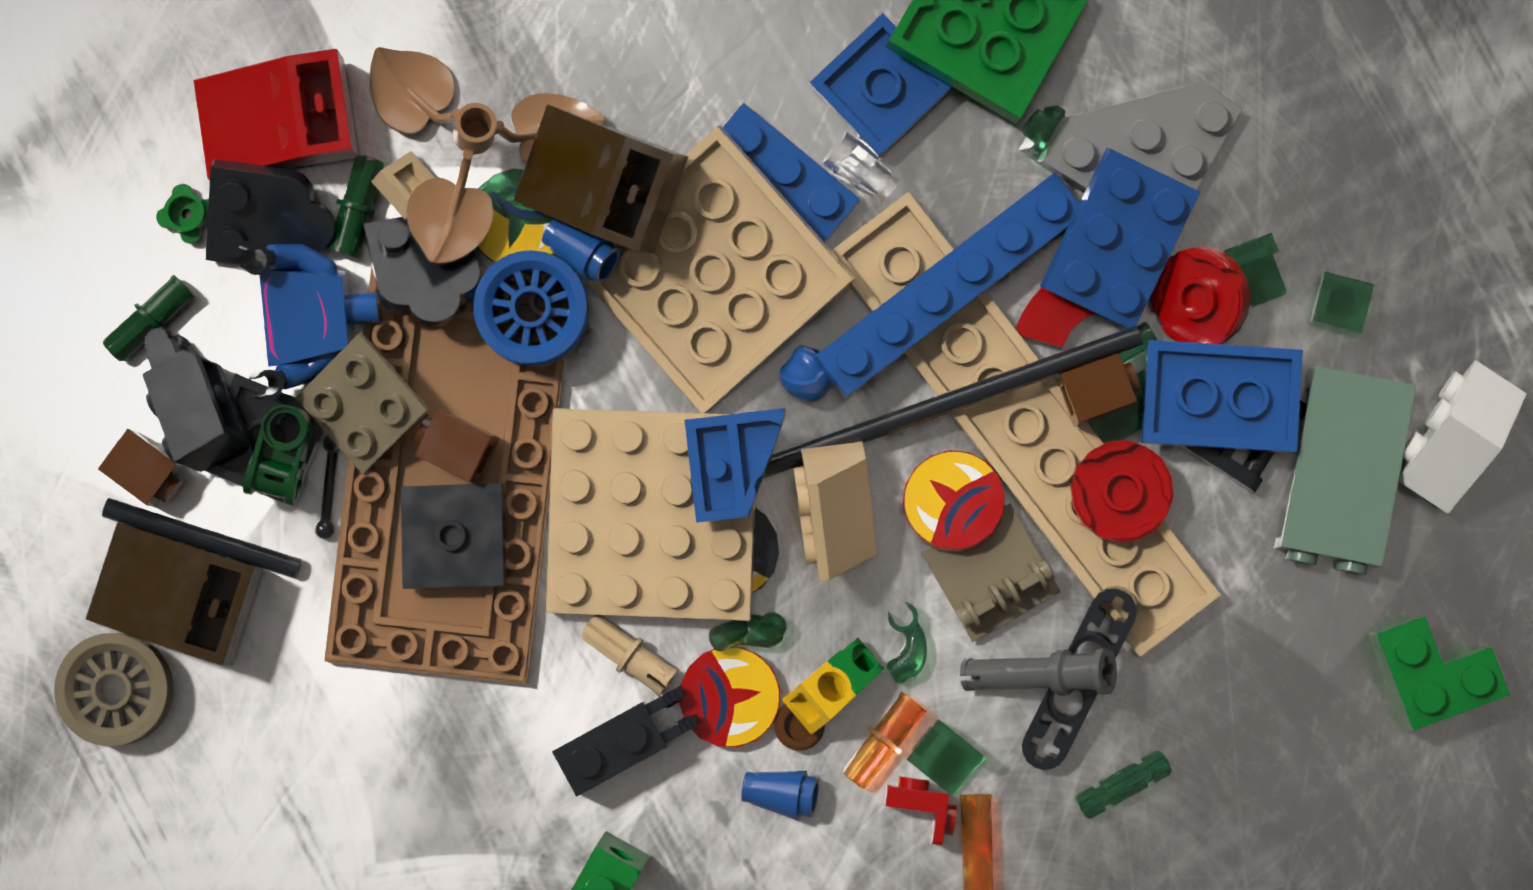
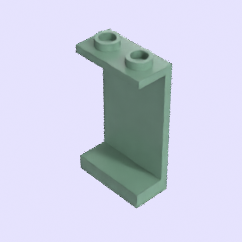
[1274,365,1417,575]

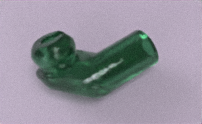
[709,612,787,651]

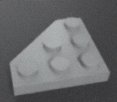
[1037,82,1243,191]

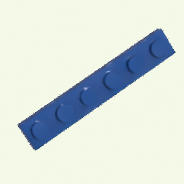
[814,172,1079,398]

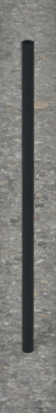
[763,326,1144,479]

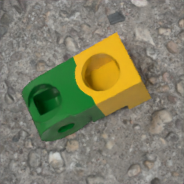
[781,637,884,735]

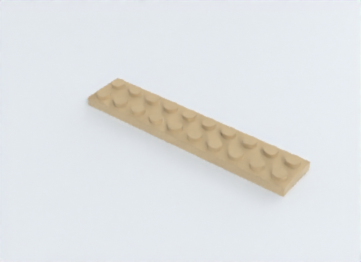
[831,192,1221,658]

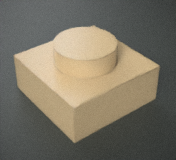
[371,151,435,219]

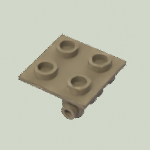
[295,332,429,474]
[922,504,1061,642]

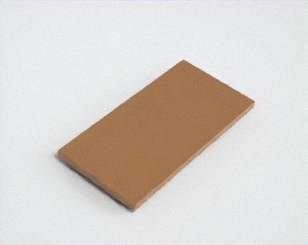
[324,264,569,684]

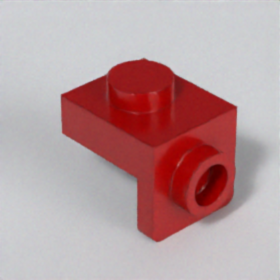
[884,776,957,845]

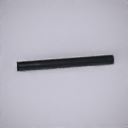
[102,498,302,579]

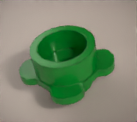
[156,184,209,244]

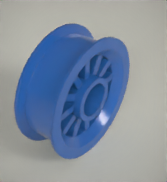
[473,250,589,366]

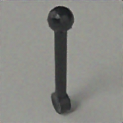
[314,435,341,539]

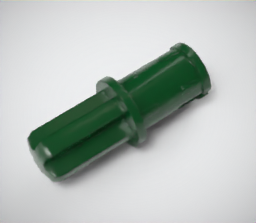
[327,155,384,258]
[102,274,195,362]

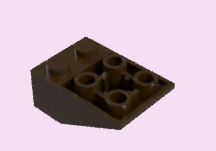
[513,104,688,253]
[86,522,263,666]

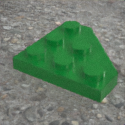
[885,0,1088,124]

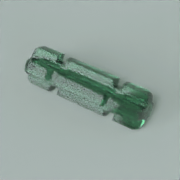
[1075,751,1172,819]

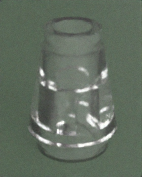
[822,131,900,202]

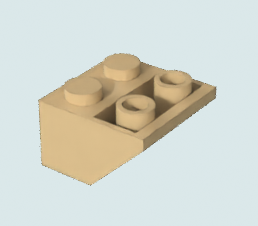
[794,441,877,582]

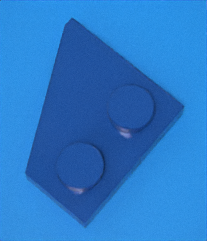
[684,408,786,523]

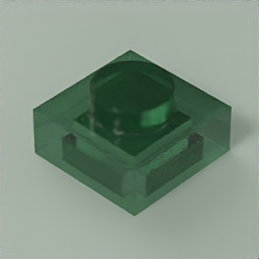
[1310,271,1375,335]

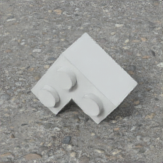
[1399,360,1527,513]

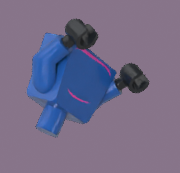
[238,241,381,400]

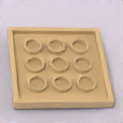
[587,126,856,413]
[546,408,755,621]

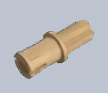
[581,615,679,697]

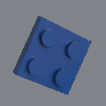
[809,13,952,158]

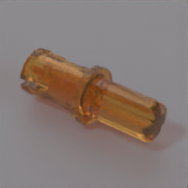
[843,692,927,789]

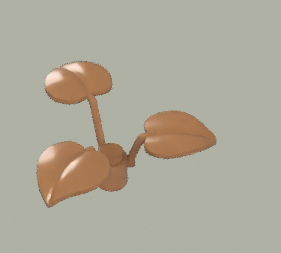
[369,47,605,265]

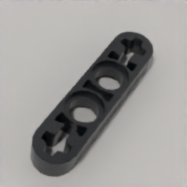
[1022,586,1138,770]

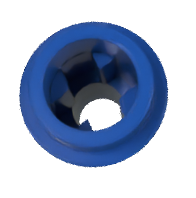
[542,218,621,283]
[741,770,819,821]

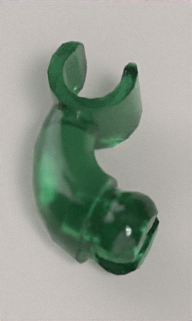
[886,602,927,684]

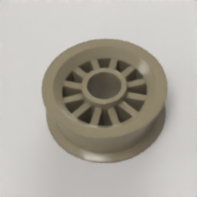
[54,633,174,746]

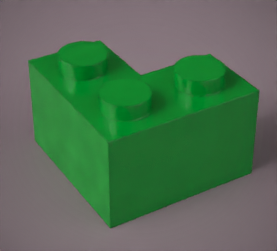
[1367,616,1510,731]

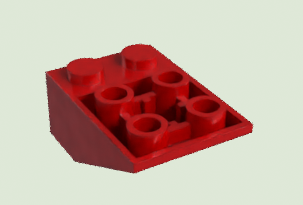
[193,48,358,180]

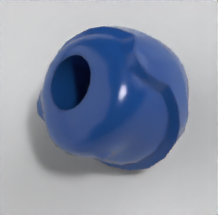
[779,345,833,404]

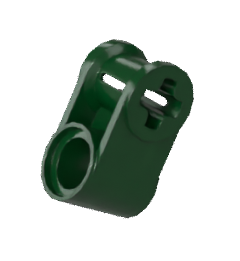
[243,405,314,507]

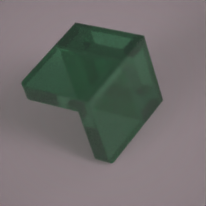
[1223,233,1286,309]
[905,718,986,795]

